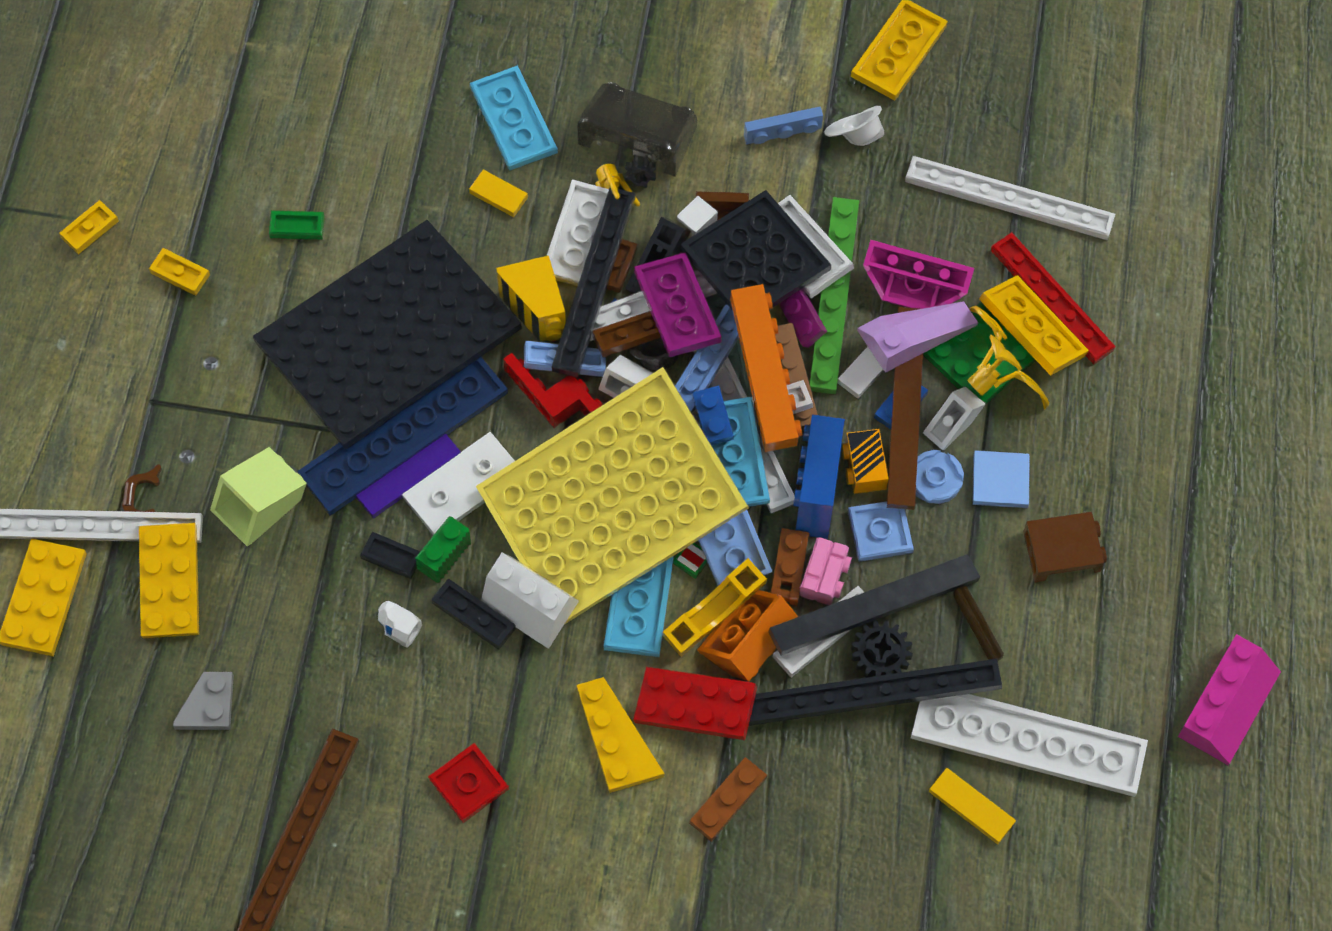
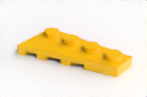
[577,677,665,793]

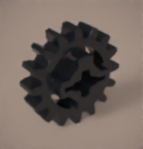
[851,620,913,678]

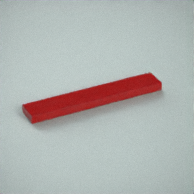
[991,232,1116,365]

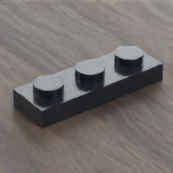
[431,578,516,650]

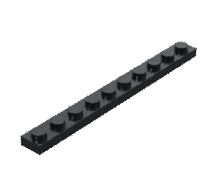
[749,659,1002,726]

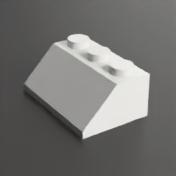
[481,553,579,648]

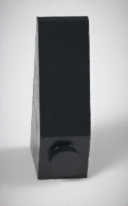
[625,217,691,294]

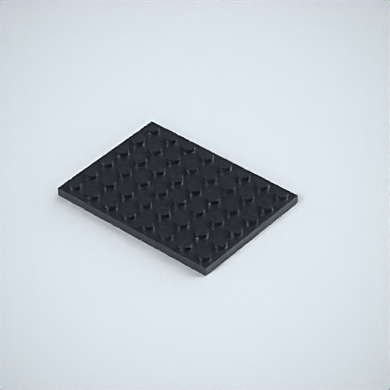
[253,220,522,450]

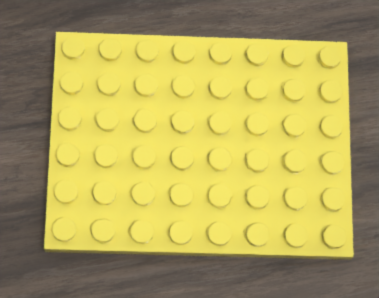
[476,367,749,625]

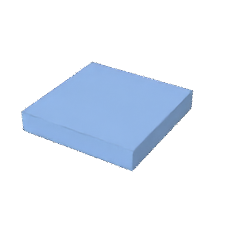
[973,451,1029,508]
[848,501,914,562]

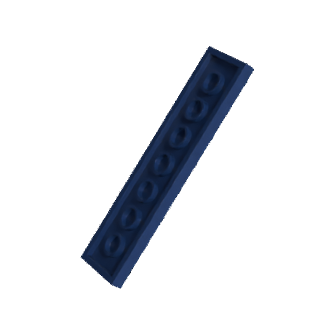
[297,357,508,516]

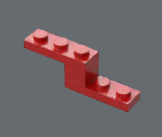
[503,353,603,428]

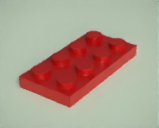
[633,667,757,740]

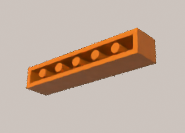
[730,284,802,452]

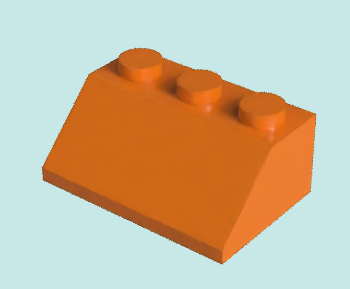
[697,590,798,681]

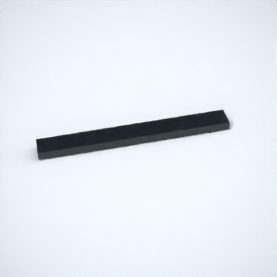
[552,187,635,377]
[768,554,980,656]

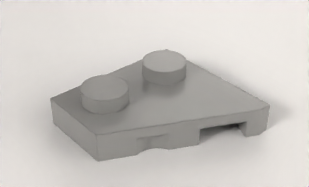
[173,672,234,730]

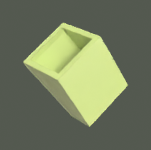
[210,447,307,546]

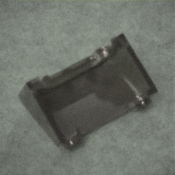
[577,82,697,177]

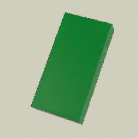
[269,210,325,240]

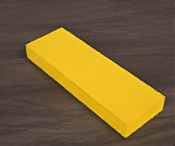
[929,768,1016,844]

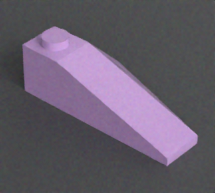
[857,302,978,373]

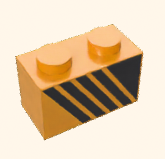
[841,429,888,494]

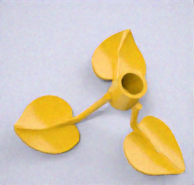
[967,306,1049,410]

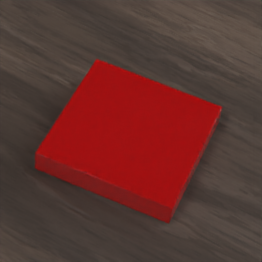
[428,743,509,823]

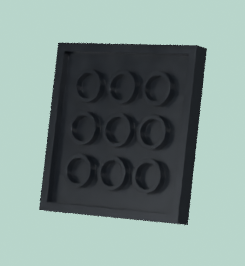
[680,190,831,311]

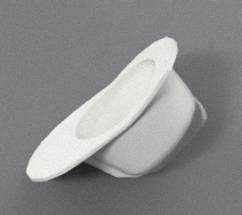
[824,106,884,146]

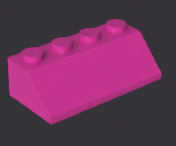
[1178,634,1281,765]

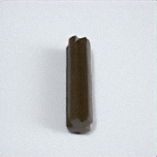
[953,586,1004,661]

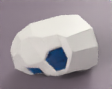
[378,601,422,648]

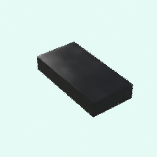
[360,532,420,579]

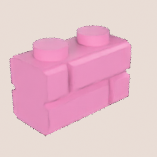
[799,537,852,605]

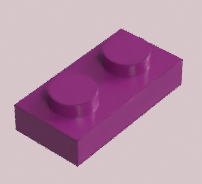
[779,289,827,348]

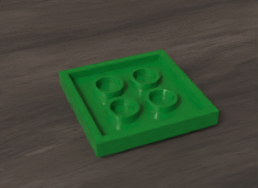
[923,302,1036,405]

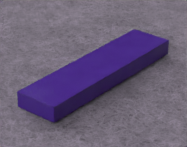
[356,434,461,519]

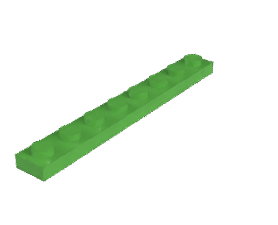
[810,197,859,394]

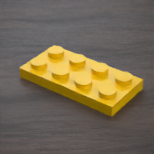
[851,0,948,101]
[979,275,1089,376]
[139,523,199,638]
[0,538,87,657]

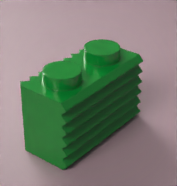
[415,516,471,583]

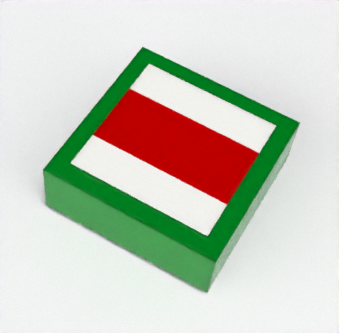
[673,543,708,579]

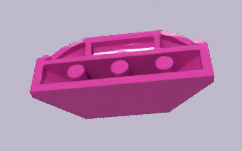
[863,240,974,309]

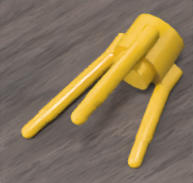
[595,164,640,207]

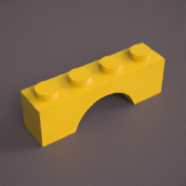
[663,558,767,657]

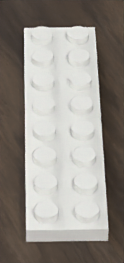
[911,694,1148,797]

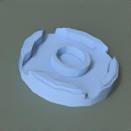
[916,450,964,504]

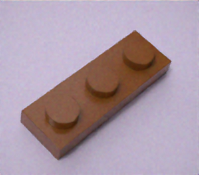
[689,757,767,842]

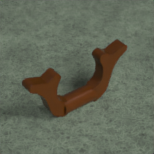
[122,464,162,512]

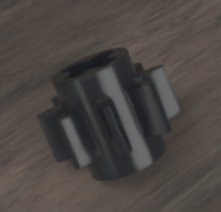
[625,154,656,188]

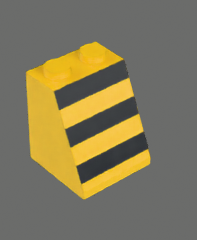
[496,255,566,342]

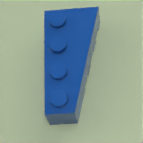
[793,415,845,539]

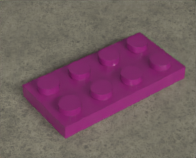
[634,253,722,357]

